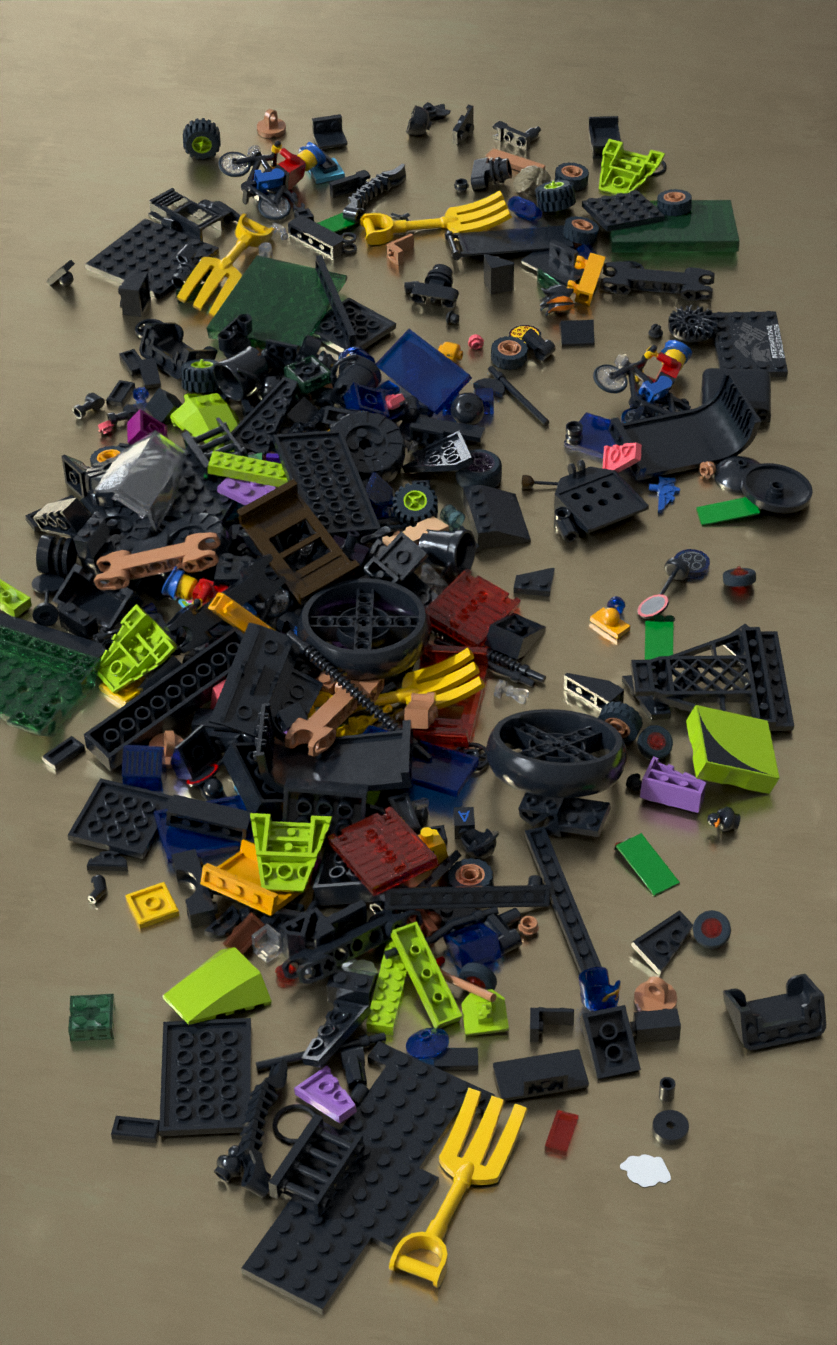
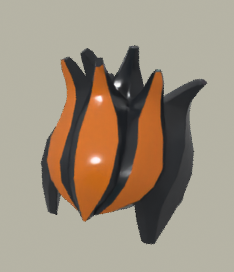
[540,284,575,316]

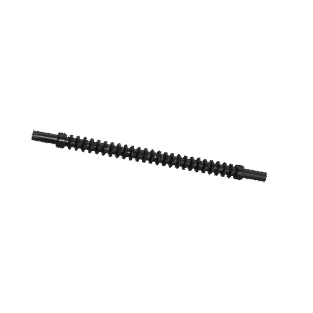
[386,611,546,683]
[286,630,433,762]

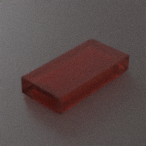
[545,1110,579,1156]

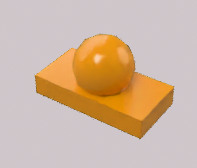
[590,607,631,639]

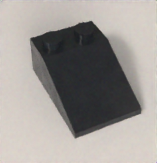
[484,613,546,660]
[580,1005,641,1079]

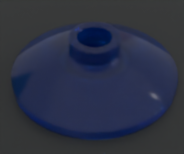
[406,1028,449,1059]

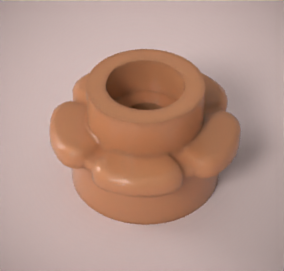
[700,461,716,478]
[518,916,539,936]

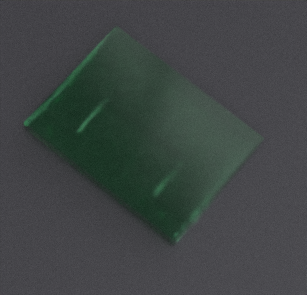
[609,200,740,252]
[206,255,348,349]

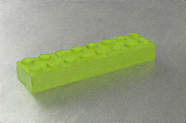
[208,451,288,487]
[0,579,32,618]
[391,921,462,1030]
[366,940,409,1036]

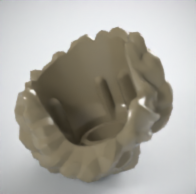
[513,165,551,196]

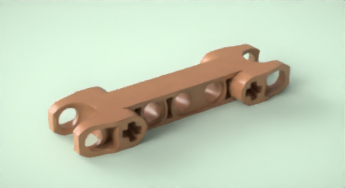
[94,532,220,590]
[285,679,384,756]

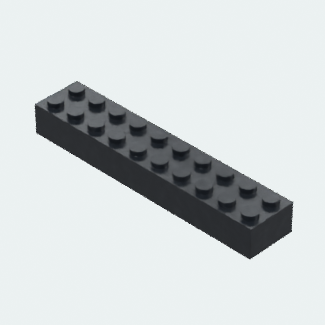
[84,627,244,772]

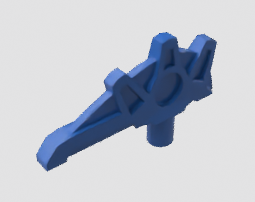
[649,476,680,514]

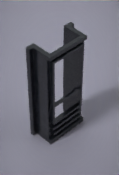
[148,188,226,241]

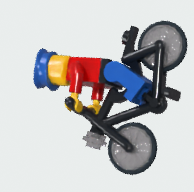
[218,140,326,220]
[593,340,692,421]
[162,566,292,650]

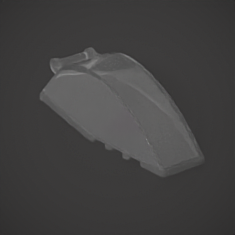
[94,430,185,532]

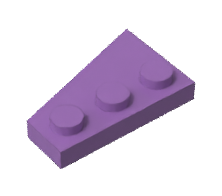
[294,1065,357,1123]

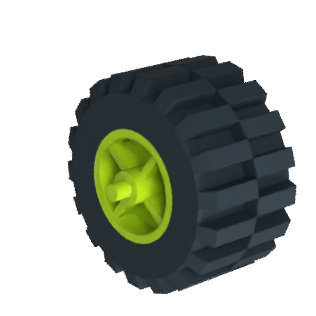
[183,118,221,160]
[535,180,576,212]
[181,359,220,393]
[393,482,438,527]

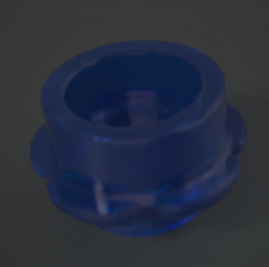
[133,387,149,404]
[607,596,626,614]

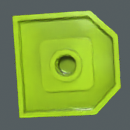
[461,989,509,1037]

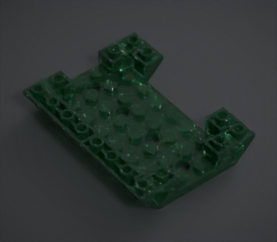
[0,625,101,737]

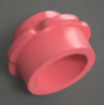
[468,334,484,350]
[98,420,114,435]

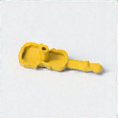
[336,704,393,737]

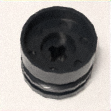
[36,535,77,576]

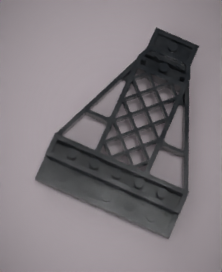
[630,627,794,731]

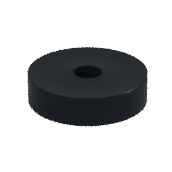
[652,1110,689,1145]

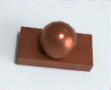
[408,909,442,946]
[223,913,267,955]

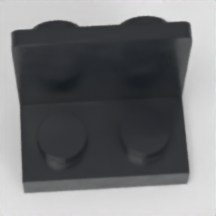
[312,114,348,150]

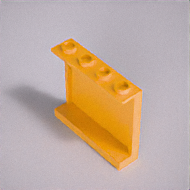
[200,839,313,916]

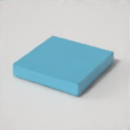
[308,158,345,184]

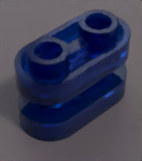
[508,196,542,222]

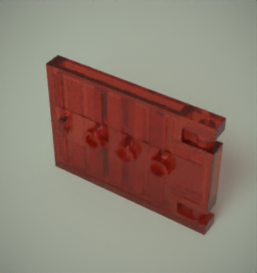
[426,568,521,651]
[327,807,439,896]

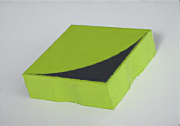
[686,705,780,794]

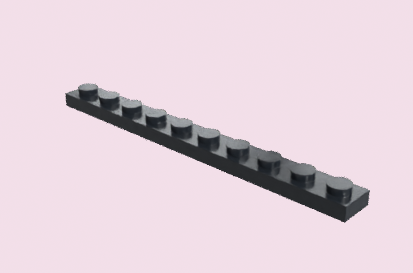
[525,826,608,991]

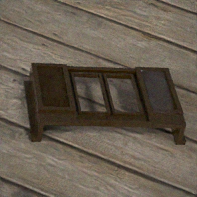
[237,479,360,605]

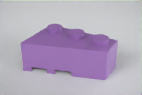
[640,756,706,813]

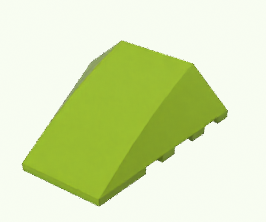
[250,813,332,893]
[163,947,272,1025]

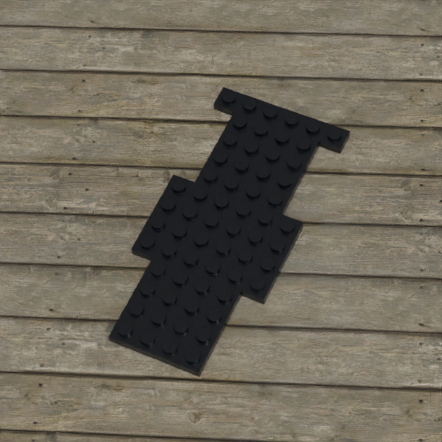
[241,1041,495,1315]

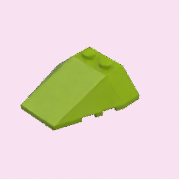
[599,139,665,195]
[170,393,240,452]
[94,604,177,694]

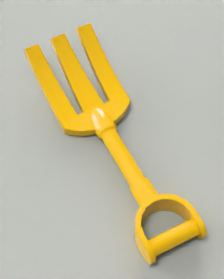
[360,191,512,245]
[177,213,275,319]
[307,648,485,720]
[389,1088,528,1288]

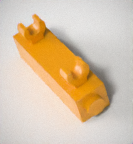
[567,253,606,306]
[208,593,276,634]

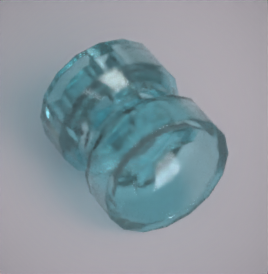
[440,504,465,528]

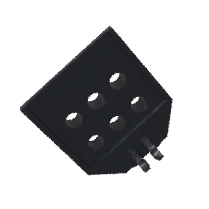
[554,460,649,533]

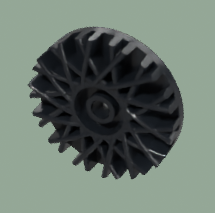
[668,305,718,342]

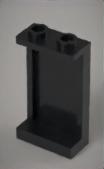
[588,116,621,159]

